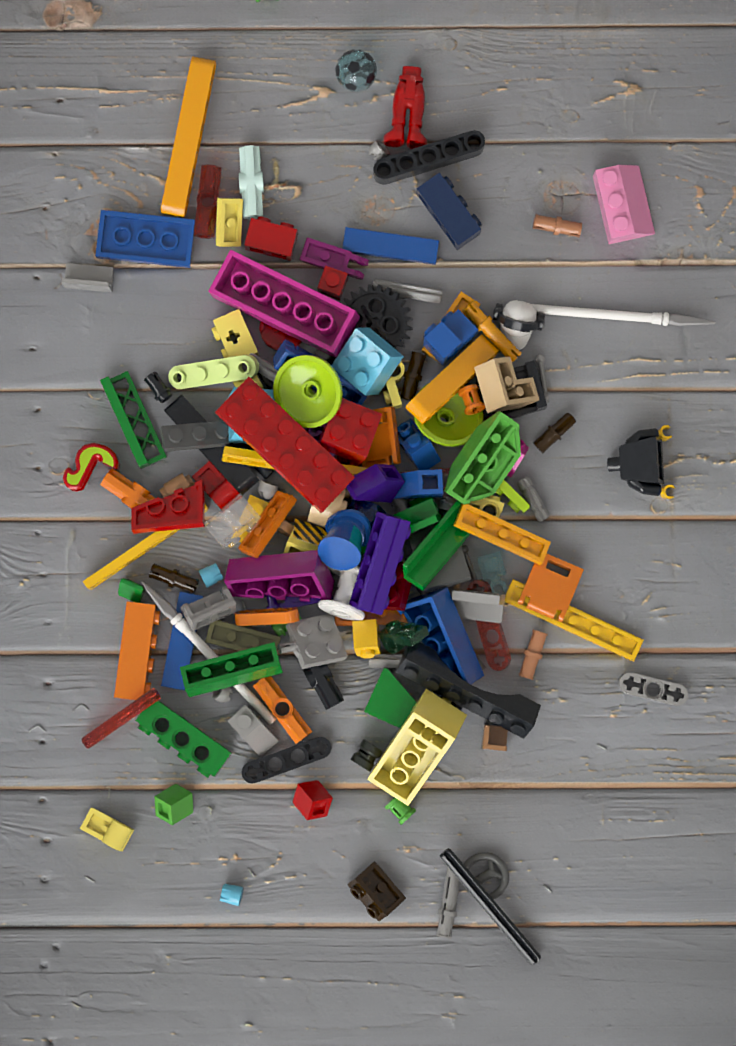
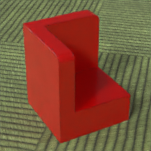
[293,780,333,820]

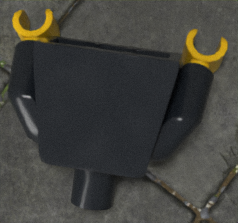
[607,425,675,499]

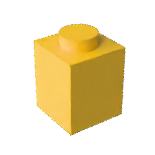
[352,619,381,658]

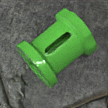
[384,797,416,825]

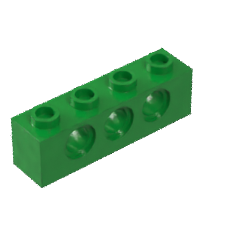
[135,697,232,778]

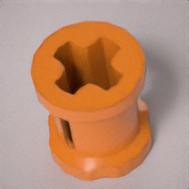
[458,384,486,415]

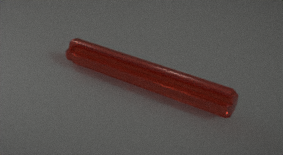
[81,688,161,749]

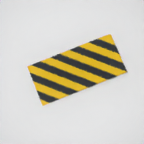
[293,518,327,546]

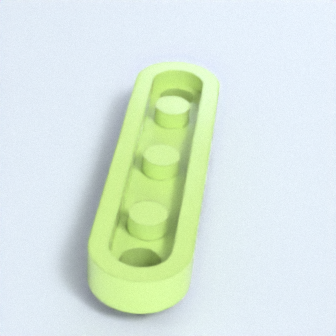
[168,354,259,389]

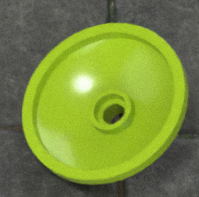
[273,355,342,428]
[414,383,483,447]

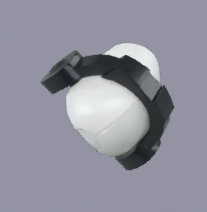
[493,300,545,350]

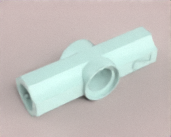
[239,145,264,220]

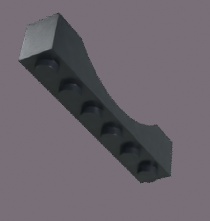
[396,638,541,739]

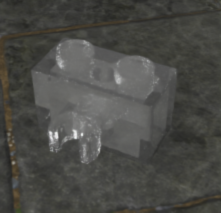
[205,493,261,548]

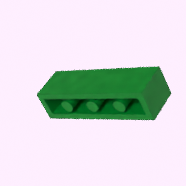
[180,642,283,697]

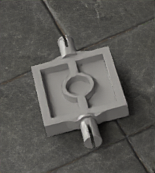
[277,614,353,669]

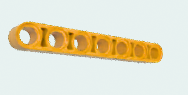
[161,56,216,218]

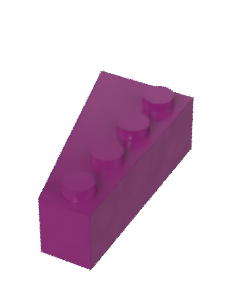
[224,550,335,602]

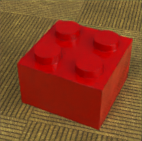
[318,398,382,464]

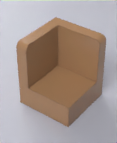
[481,724,508,751]

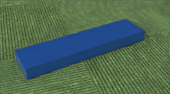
[342,227,439,265]
[161,592,204,691]

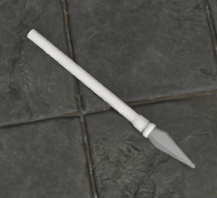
[531,304,716,326]
[141,582,277,725]

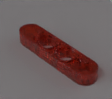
[467,579,511,671]

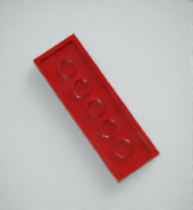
[215,377,355,513]

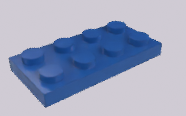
[95,210,196,268]

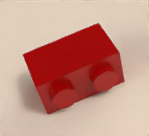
[244,216,298,261]

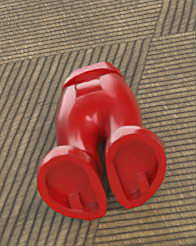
[383,66,427,149]

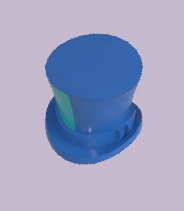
[317,509,371,570]

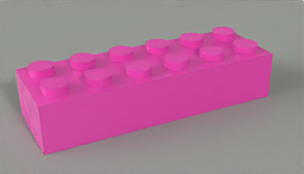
[208,249,360,358]

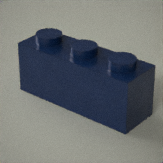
[416,172,482,250]

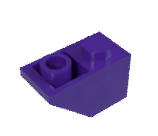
[346,464,405,503]

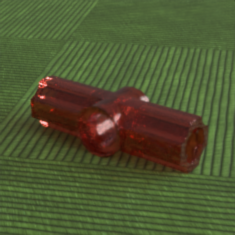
[194,164,222,239]

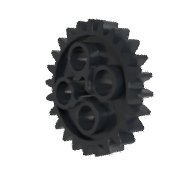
[343,284,413,351]

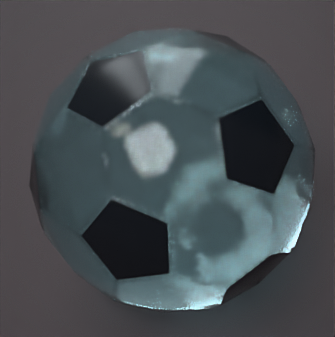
[335,49,377,92]

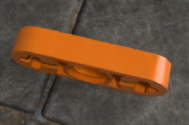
[234,607,300,626]

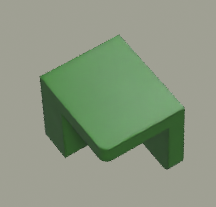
[154,784,193,825]

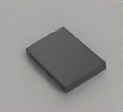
[409,522,471,593]

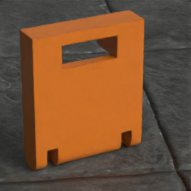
[352,406,401,468]
[517,554,584,623]

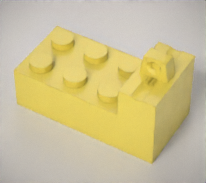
[367,689,467,806]

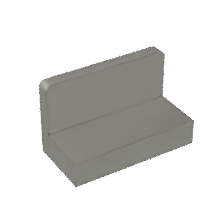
[62,263,114,292]
[452,589,505,623]

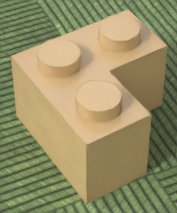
[474,357,539,413]

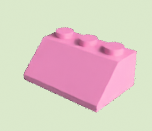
[593,165,655,244]

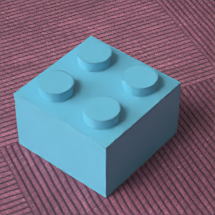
[331,327,404,396]

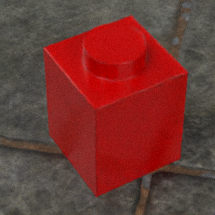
[317,265,348,301]

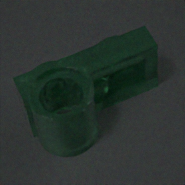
[378,620,429,654]

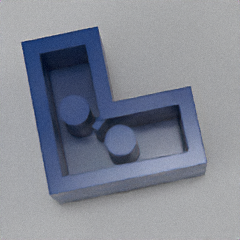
[423,309,478,366]

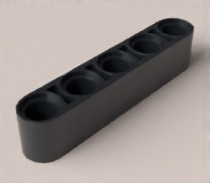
[373,130,485,185]
[164,394,259,496]

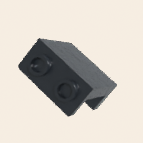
[475,360,547,420]

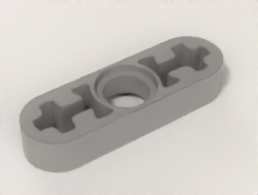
[618,672,688,706]

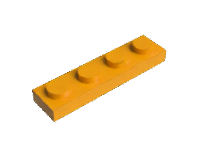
[453,504,551,565]

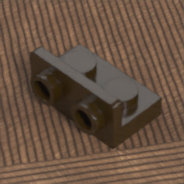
[348,861,406,921]

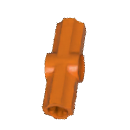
[100,468,155,508]
[253,676,313,744]

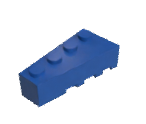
[397,587,484,684]

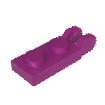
[299,238,369,280]

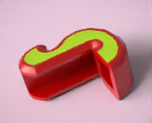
[63,443,121,492]

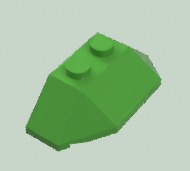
[445,411,521,505]

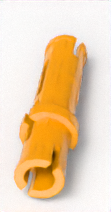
[462,301,522,362]

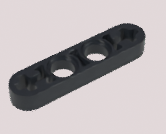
[241,737,332,784]

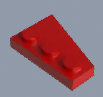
[131,480,205,534]

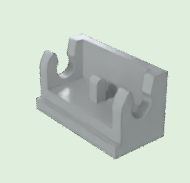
[181,586,237,631]

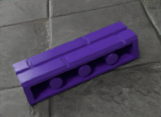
[349,511,411,615]

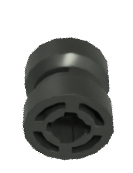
[350,739,383,772]

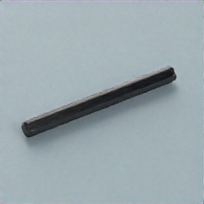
[440,848,541,965]

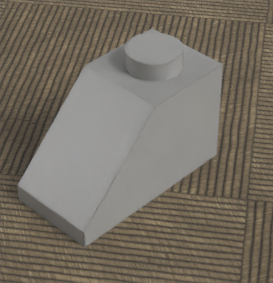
[228,705,279,757]

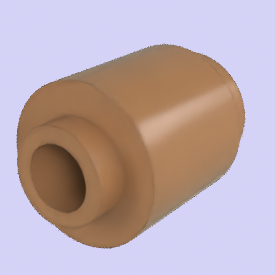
[159,473,195,498]

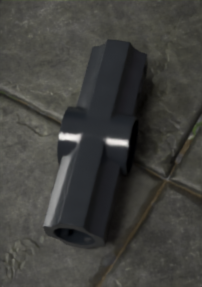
[302,664,344,710]

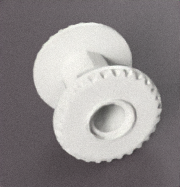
[318,566,365,621]

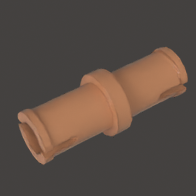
[533,214,582,238]
[518,629,548,680]

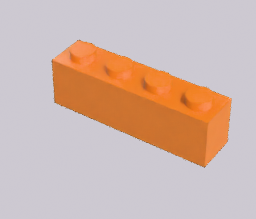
[114,601,161,701]

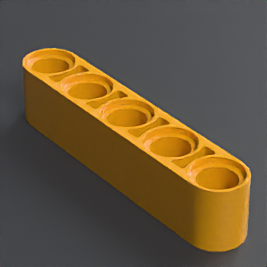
[405,334,500,425]

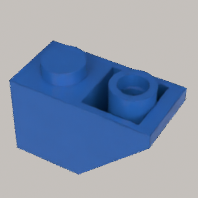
[397,418,441,470]
[394,469,443,499]

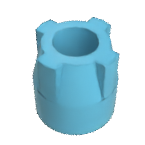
[198,563,223,588]
[220,884,243,906]

